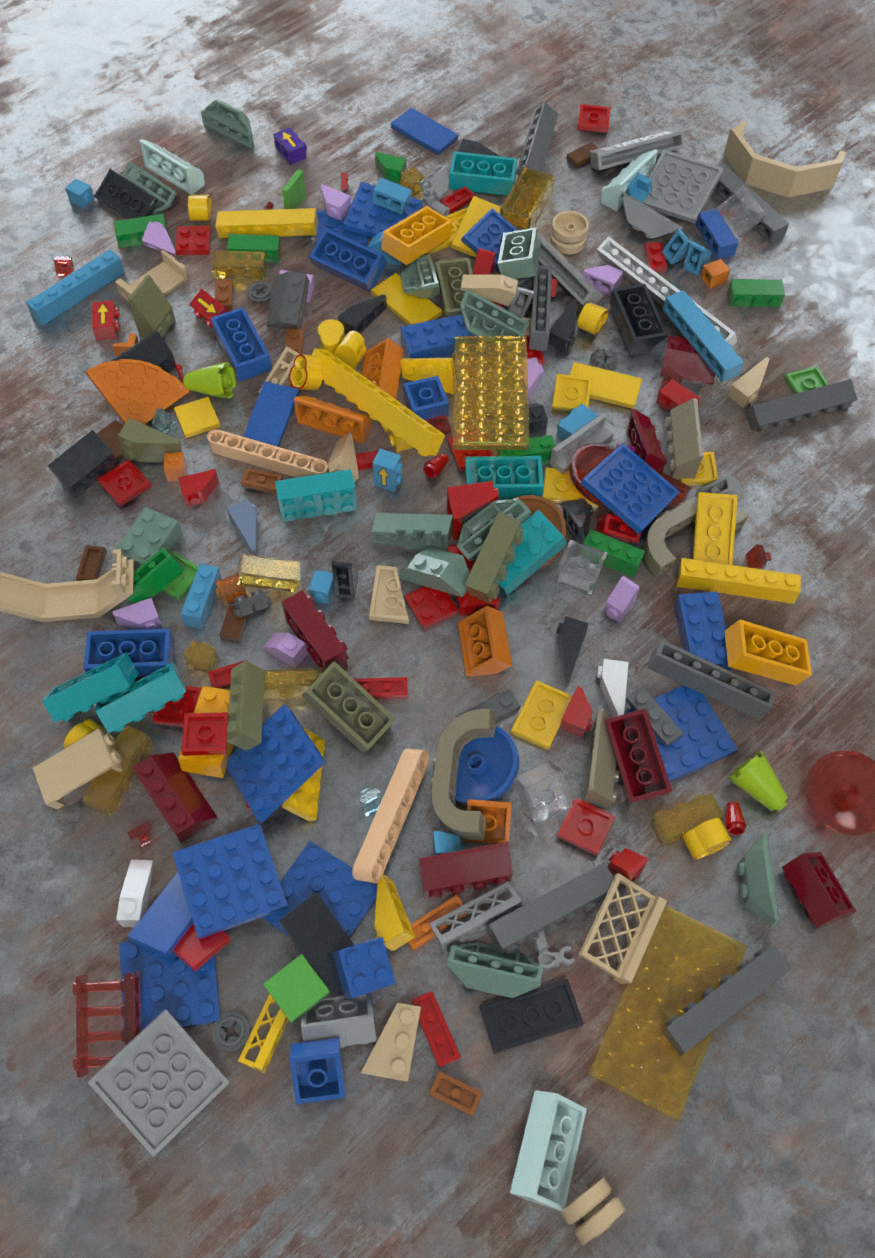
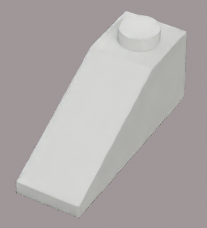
[597,659,629,717]
[116,860,154,927]

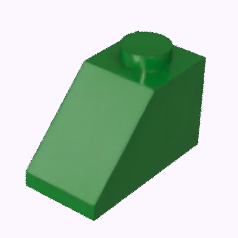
[375,152,406,184]

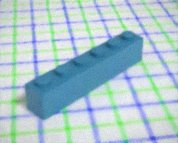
[26,249,125,326]
[663,290,744,382]

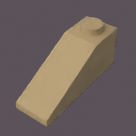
[460,275,518,307]
[259,346,299,393]
[728,357,769,408]
[328,432,359,482]

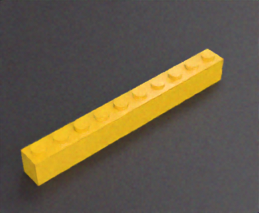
[312,348,445,457]

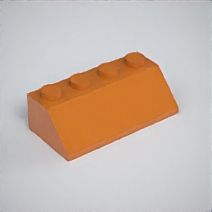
[355,338,404,410]
[294,395,373,444]

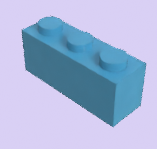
[181,564,222,630]

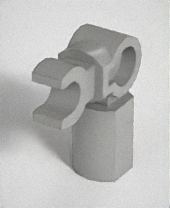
[421,183,450,216]
[532,930,575,972]

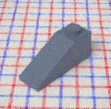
[227,499,259,561]

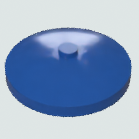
[455,726,519,805]

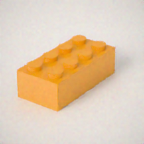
[381,206,452,265]
[725,620,812,686]
[178,686,234,778]

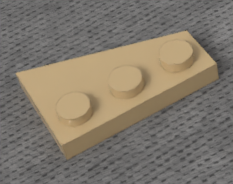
[369,565,409,624]
[361,1003,421,1082]

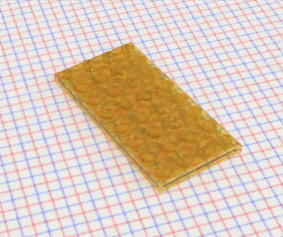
[453,336,529,450]
[588,905,747,1122]

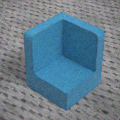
[627,173,652,203]

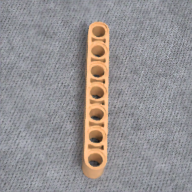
[207,429,329,478]
[352,748,429,883]

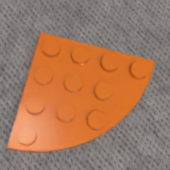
[85,359,190,425]

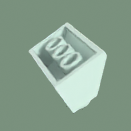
[139,139,205,195]
[601,149,658,212]
[510,1090,587,1211]

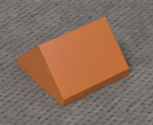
[465,799,512,844]

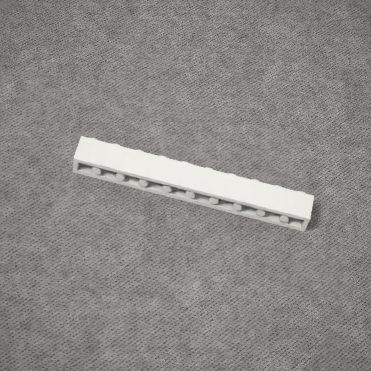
[597,236,737,347]

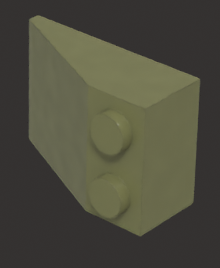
[128,275,175,338]
[118,418,182,462]

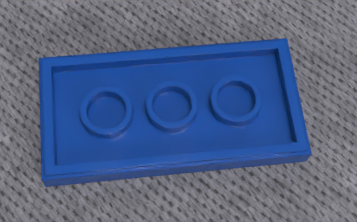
[391,107,459,155]
[243,381,299,447]
[128,872,193,958]

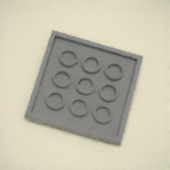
[643,150,724,224]
[88,1009,230,1157]

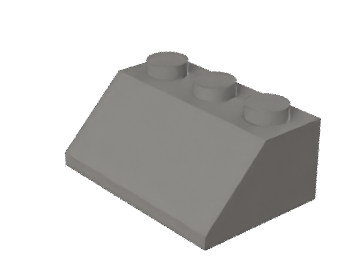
[301,992,376,1048]

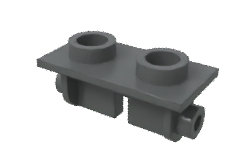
[228,589,272,618]

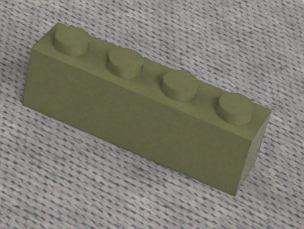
[227,661,265,751]

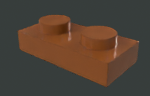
[215,280,233,310]
[285,329,305,354]
[241,468,283,494]
[429,1071,483,1117]

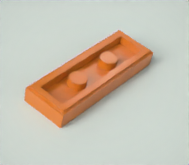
[407,894,469,952]

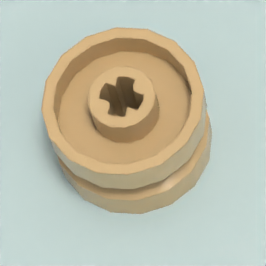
[550,211,589,255]
[560,1177,626,1245]

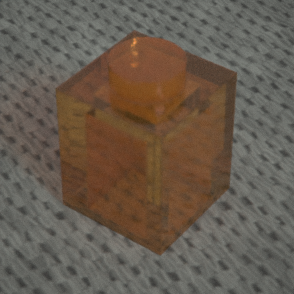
[215,573,247,607]

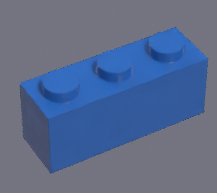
[696,209,738,259]

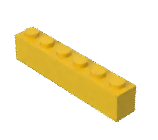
[215,208,318,238]
[676,558,801,604]

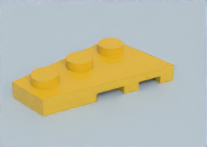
[400,358,457,395]

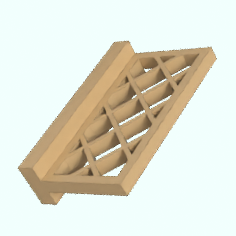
[579,873,667,984]

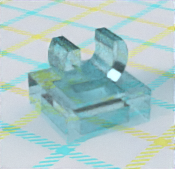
[152,408,177,434]
[358,786,383,816]

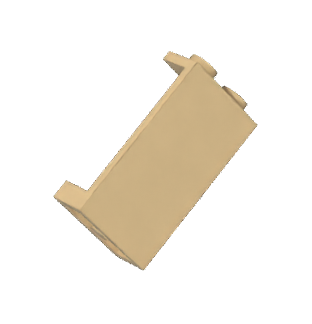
[115,250,188,302]
[33,729,123,809]

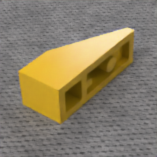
[374,874,415,951]

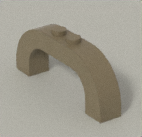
[643,497,749,577]
[430,709,496,840]

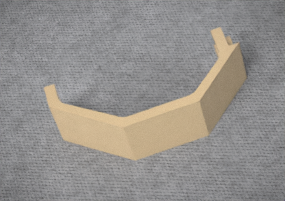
[724,120,847,197]
[0,549,134,622]

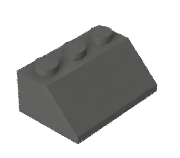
[266,271,310,329]

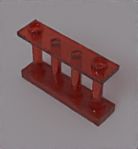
[73,971,141,1078]

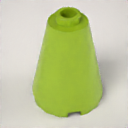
[183,362,236,399]
[728,750,788,812]

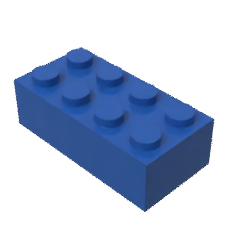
[309,228,387,292]
[211,307,272,382]
[400,314,478,358]
[674,592,731,671]
[83,629,174,676]

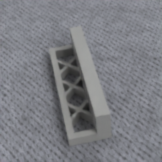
[549,413,613,474]
[429,881,523,956]

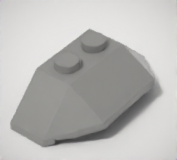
[623,195,683,240]

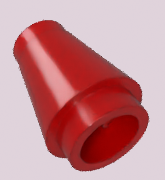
[423,453,449,478]
[724,801,747,836]

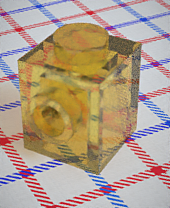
[400,166,425,197]
[183,641,218,673]

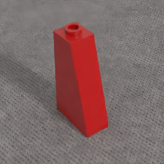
[447,544,499,617]

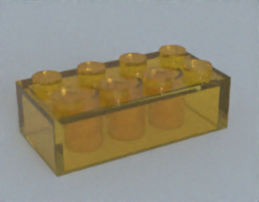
[500,167,555,230]

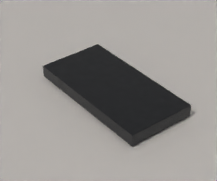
[94,168,159,219]
[278,892,354,997]
[479,979,584,1055]

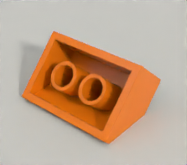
[458,606,512,677]

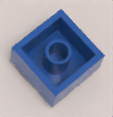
[403,376,449,422]
[332,937,396,999]
[290,1038,345,1104]

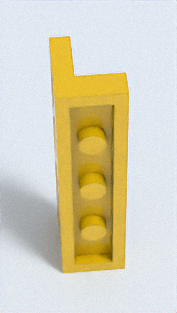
[238,994,289,1074]

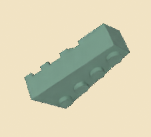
[371,513,453,551]

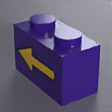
[273,127,307,165]

